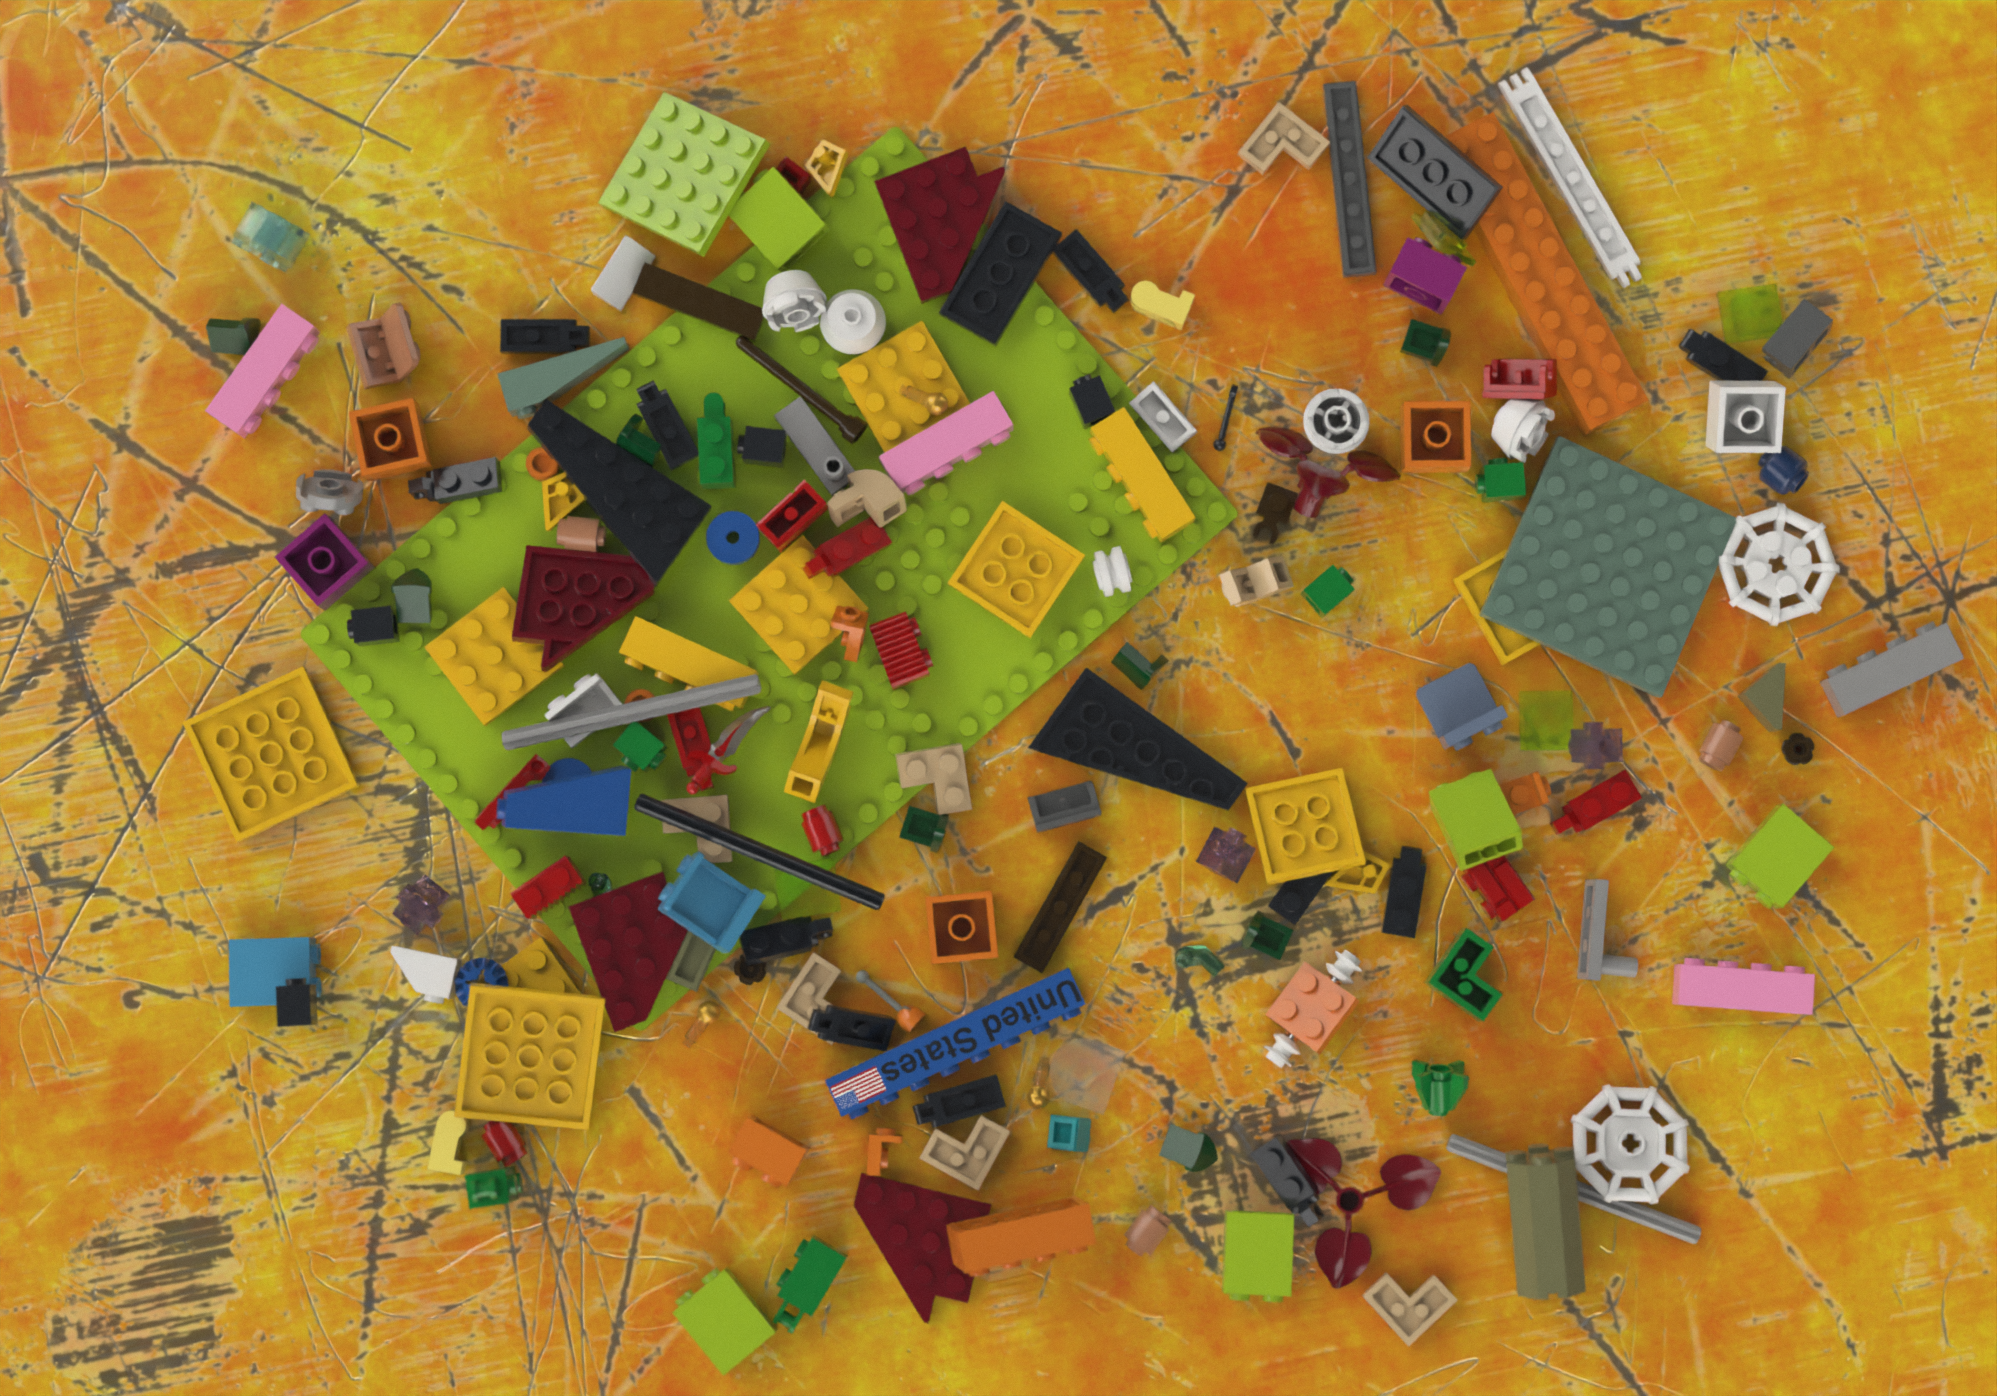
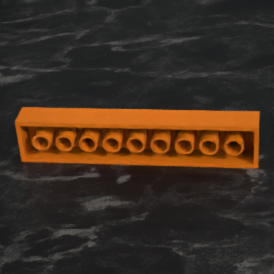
[1445,112,1648,436]

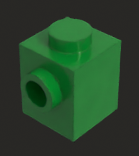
[1475,458,1526,502]
[1301,565,1355,618]
[613,722,667,772]

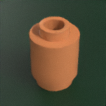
[557,516,607,552]
[1698,720,1743,772]
[1124,1205,1172,1257]

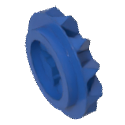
[454,958,508,1007]

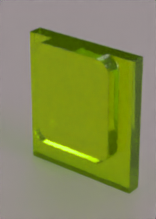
[1411,211,1476,267]
[1717,284,1783,344]
[1518,691,1574,751]
[774,858,841,920]

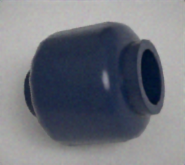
[1758,446,1809,495]

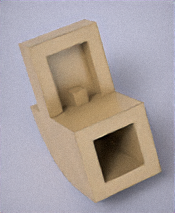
[827,469,907,528]
[1220,556,1294,607]

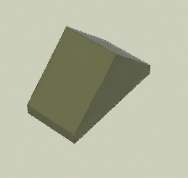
[1737,663,1786,732]

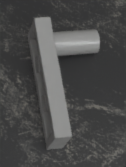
[774,396,855,496]
[1577,879,1638,981]

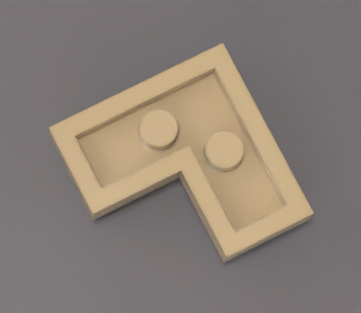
[1237,102,1330,175]
[895,743,972,815]
[661,795,733,863]
[776,952,841,1045]
[920,1115,1010,1190]
[1362,1272,1457,1346]

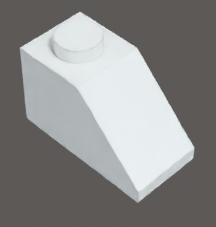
[390,946,462,1004]

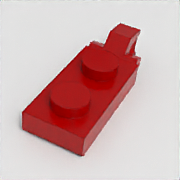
[802,517,892,579]
[667,707,714,792]
[475,754,551,831]
[1550,769,1642,835]

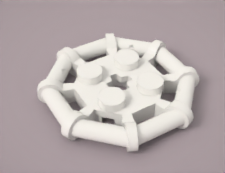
[1718,503,1840,627]
[1570,1084,1690,1205]

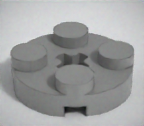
[296,470,363,515]

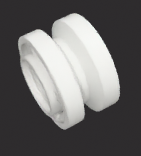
[1093,546,1132,597]

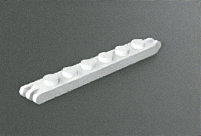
[1498,68,1641,288]

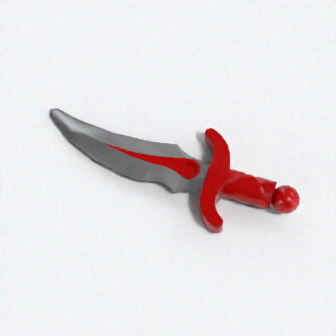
[686,706,771,795]

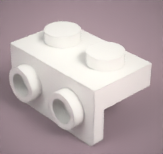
[545,674,622,748]

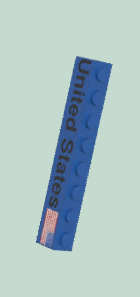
[825,968,1085,1120]

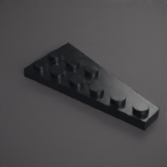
[527,399,712,587]
[1028,668,1248,811]

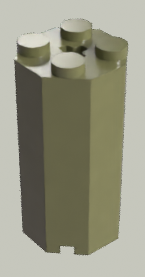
[1505,1143,1586,1300]

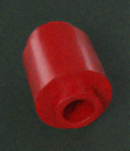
[801,805,844,857]
[481,1121,528,1168]

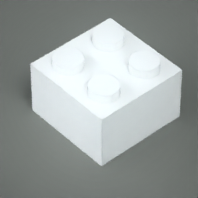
[1705,381,1786,453]

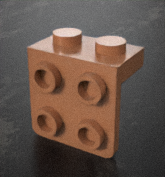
[346,302,420,390]

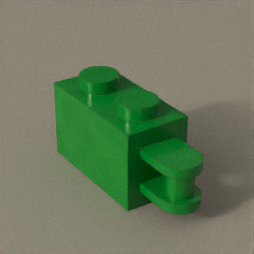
[697,392,736,490]
[465,1166,523,1209]
[772,1235,848,1334]

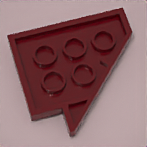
[874,146,1005,304]
[512,545,655,672]
[568,871,688,1032]
[853,1172,991,1323]

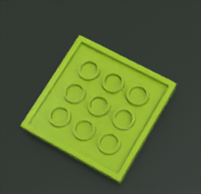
[598,92,770,257]

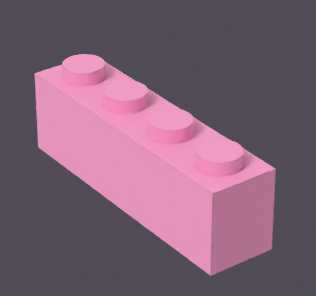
[205,304,320,438]
[879,391,1013,495]
[1672,958,1815,1015]

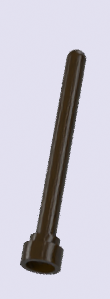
[736,336,868,445]

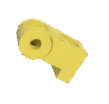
[1130,281,1195,330]
[427,1110,470,1175]

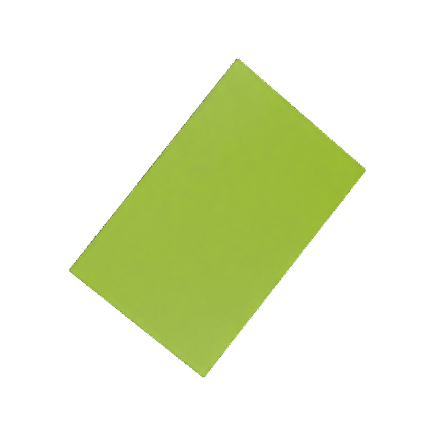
[301,127,1237,1031]

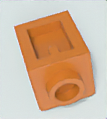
[830,606,869,663]
[1499,771,1552,815]
[867,1127,903,1176]

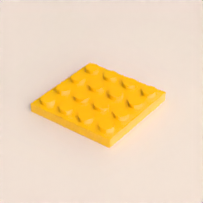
[182,666,360,843]
[454,983,605,1130]

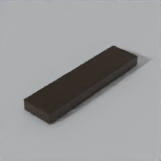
[632,262,765,342]
[1014,841,1107,973]

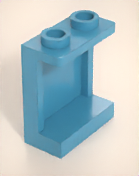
[657,852,766,954]
[229,937,322,1007]

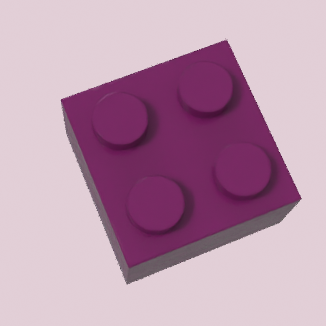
[1383,237,1467,315]
[275,513,375,611]

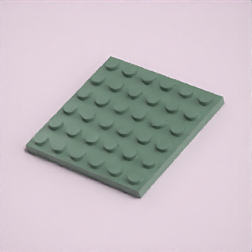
[1479,436,1736,698]

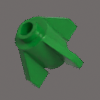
[1412,1059,1468,1116]

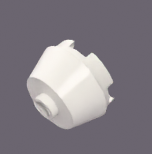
[762,270,827,332]
[820,289,886,354]
[1303,388,1369,454]
[1491,399,1555,463]

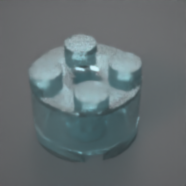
[231,201,310,272]

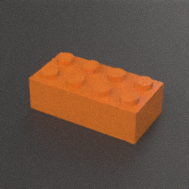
[946,1196,1097,1276]

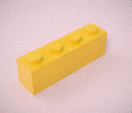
[1088,407,1196,543]
[619,616,759,712]

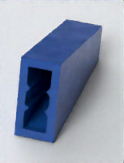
[496,766,631,836]

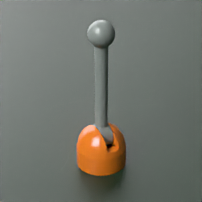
[856,970,926,1034]

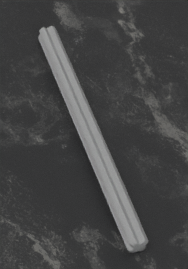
[502,674,761,750]
[1446,1134,1701,1244]

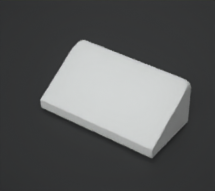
[591,236,656,311]
[1129,381,1198,453]

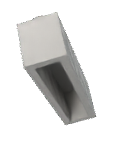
[1820,621,1964,718]

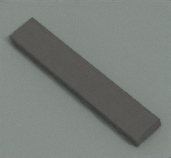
[1323,81,1376,278]

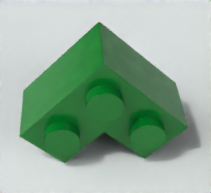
[1424,928,1503,1022]

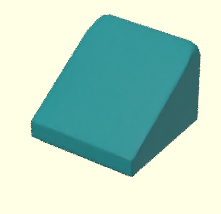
[1047,1115,1091,1152]

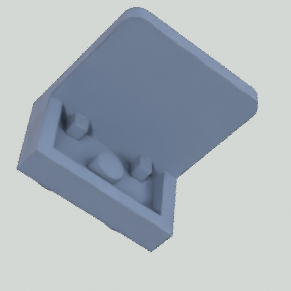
[1416,663,1508,751]

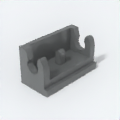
[1762,299,1833,379]
[1027,780,1102,833]

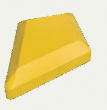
[805,139,848,197]
[542,472,585,532]
[1326,850,1390,894]

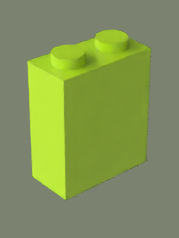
[729,167,831,272]
[1428,768,1523,871]
[1725,804,1834,909]
[1222,1210,1294,1302]
[672,1267,778,1376]

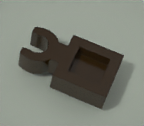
[1253,482,1298,545]

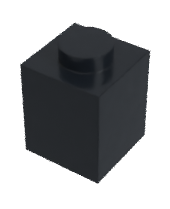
[1069,374,1115,429]
[737,426,787,468]
[347,605,400,647]
[276,978,318,1027]

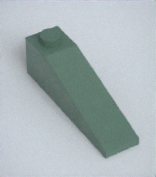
[498,337,629,419]

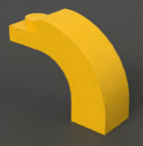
[784,680,854,803]

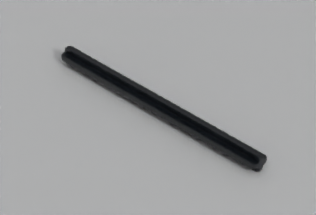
[635,794,885,910]

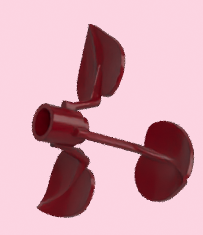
[1255,427,1401,518]
[1286,1138,1441,1289]

